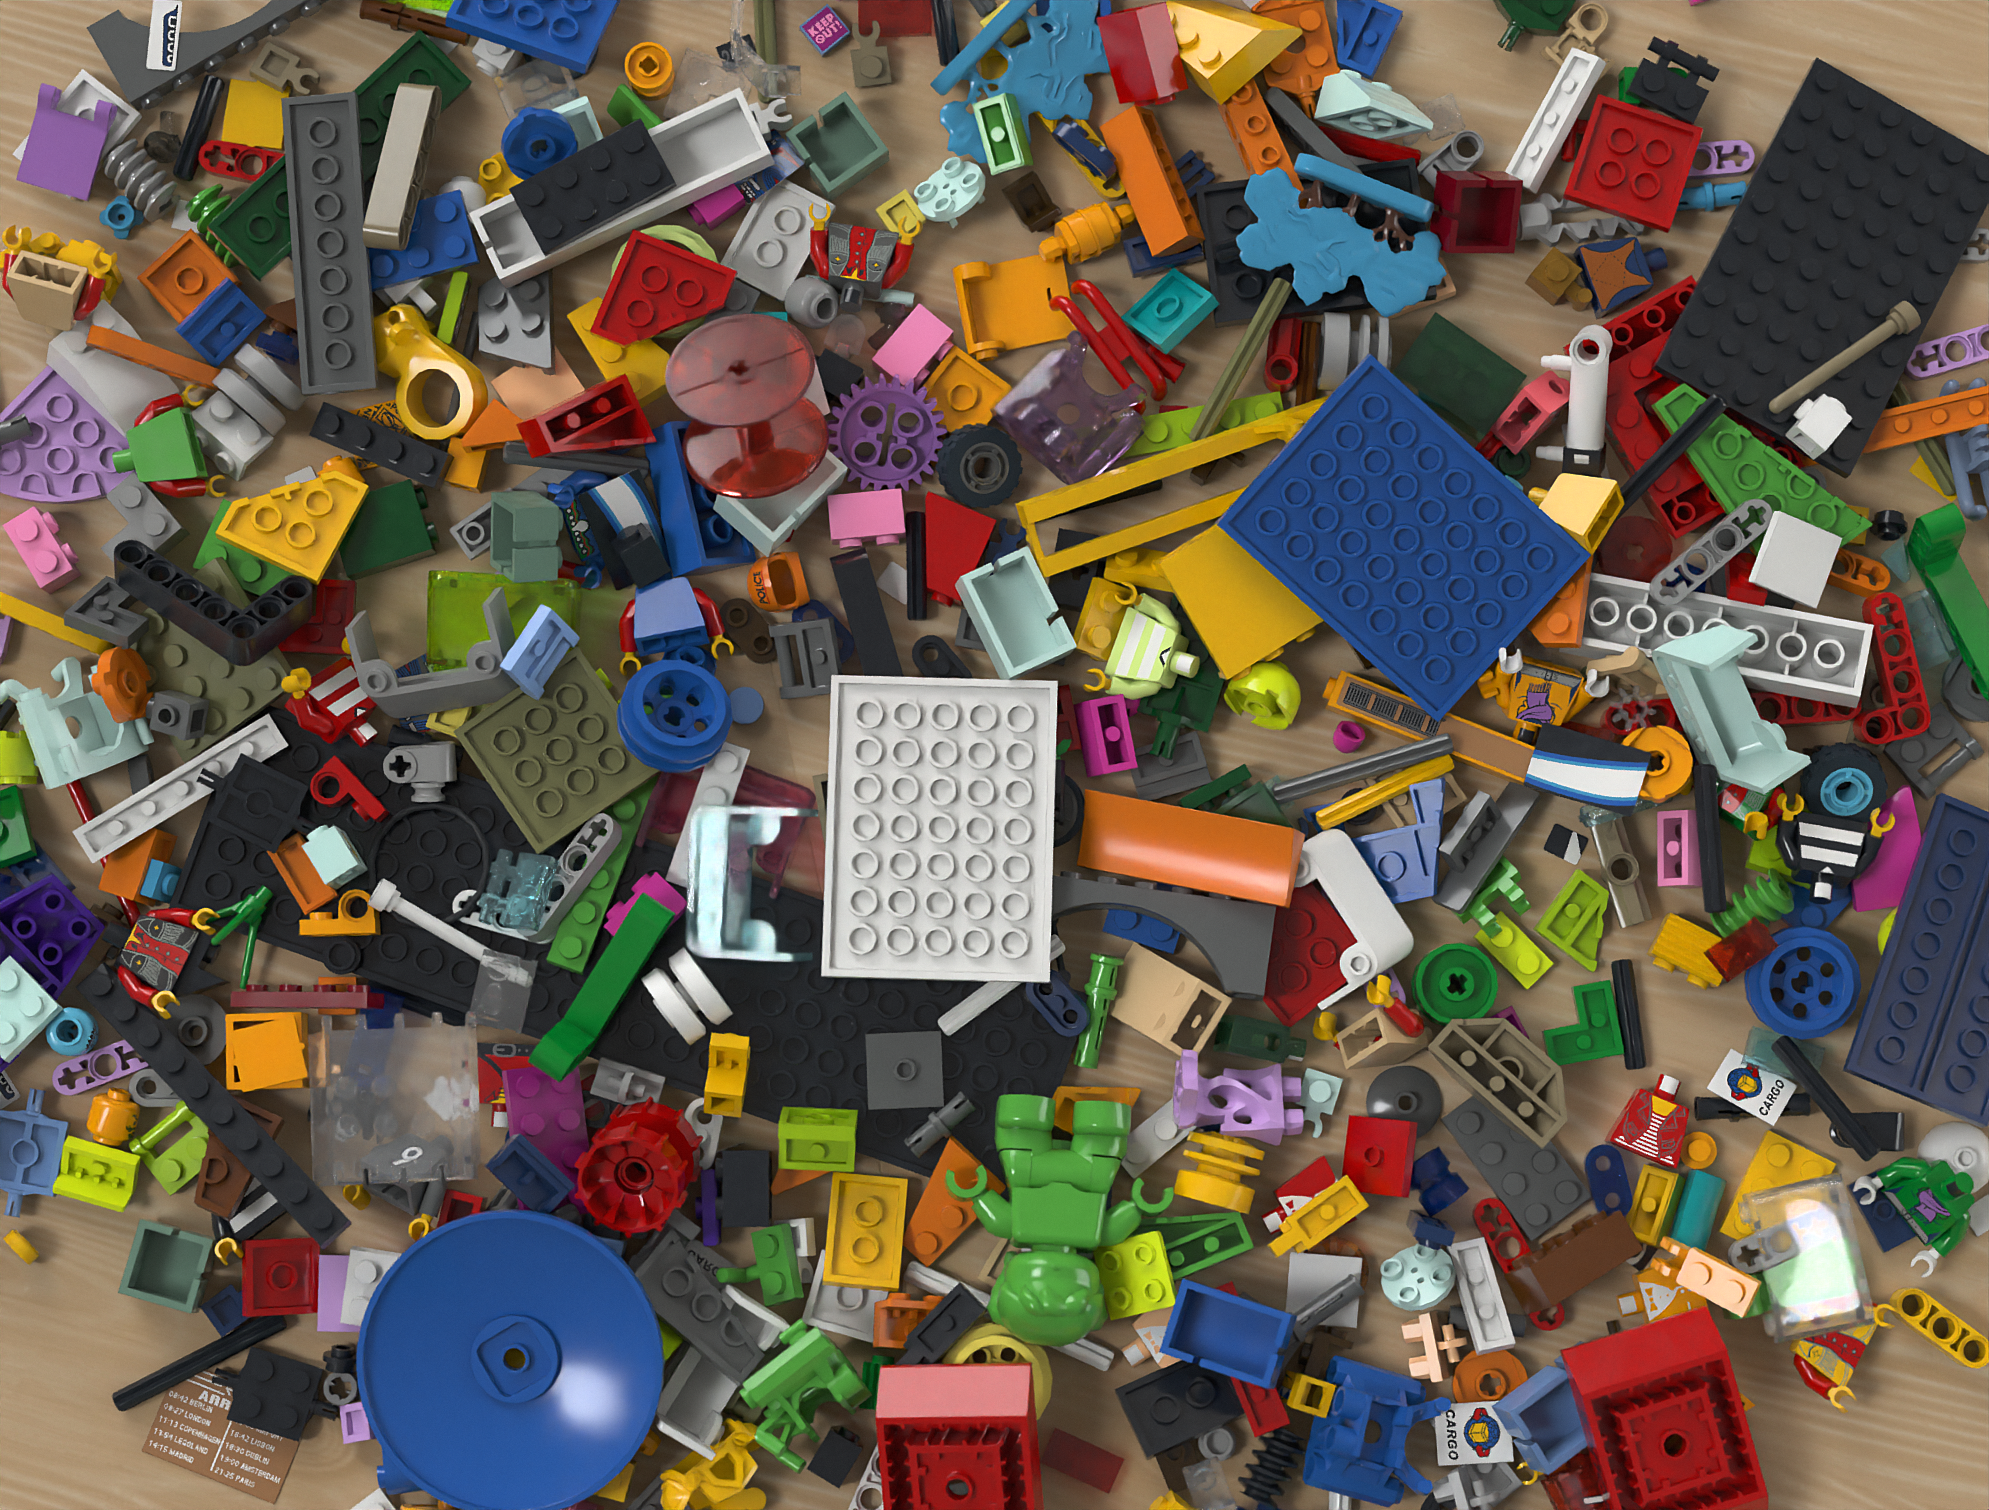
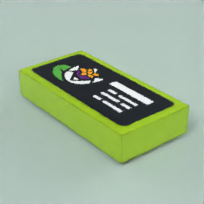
[436,270,472,350]

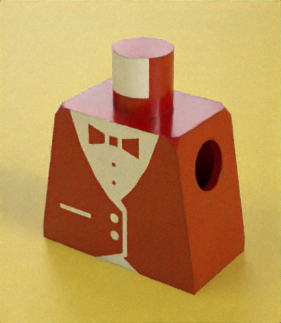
[1261,1155,1358,1236]

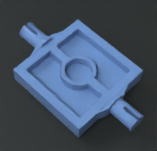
[0,1088,71,1217]

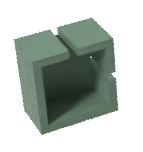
[785,91,889,202]
[490,490,563,583]
[118,1219,217,1314]

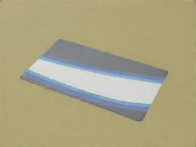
[578,469,671,591]
[1523,723,1651,817]

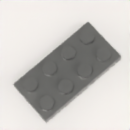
[1440,1095,1592,1241]

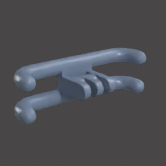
[1939,378,1989,522]

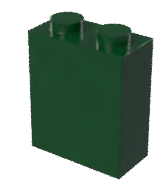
[338,479,440,581]

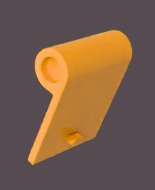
[952,254,1078,362]

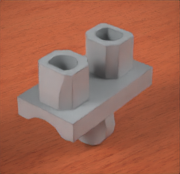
[590,1057,667,1105]
[1432,1465,1500,1510]

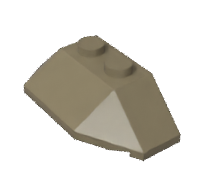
[1427,1018,1568,1149]

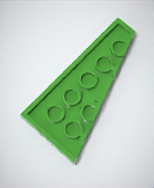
[1651,383,1873,557]

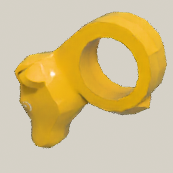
[374,303,488,440]

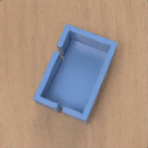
[1491,1341,1587,1475]

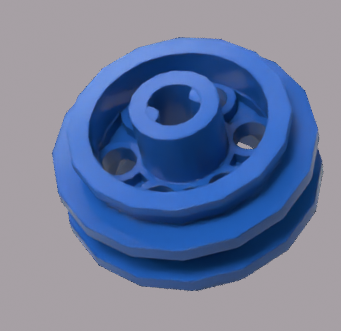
[616,660,733,773]
[1744,926,1861,1040]

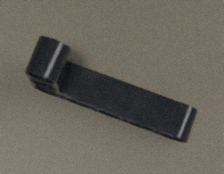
[114,540,313,666]

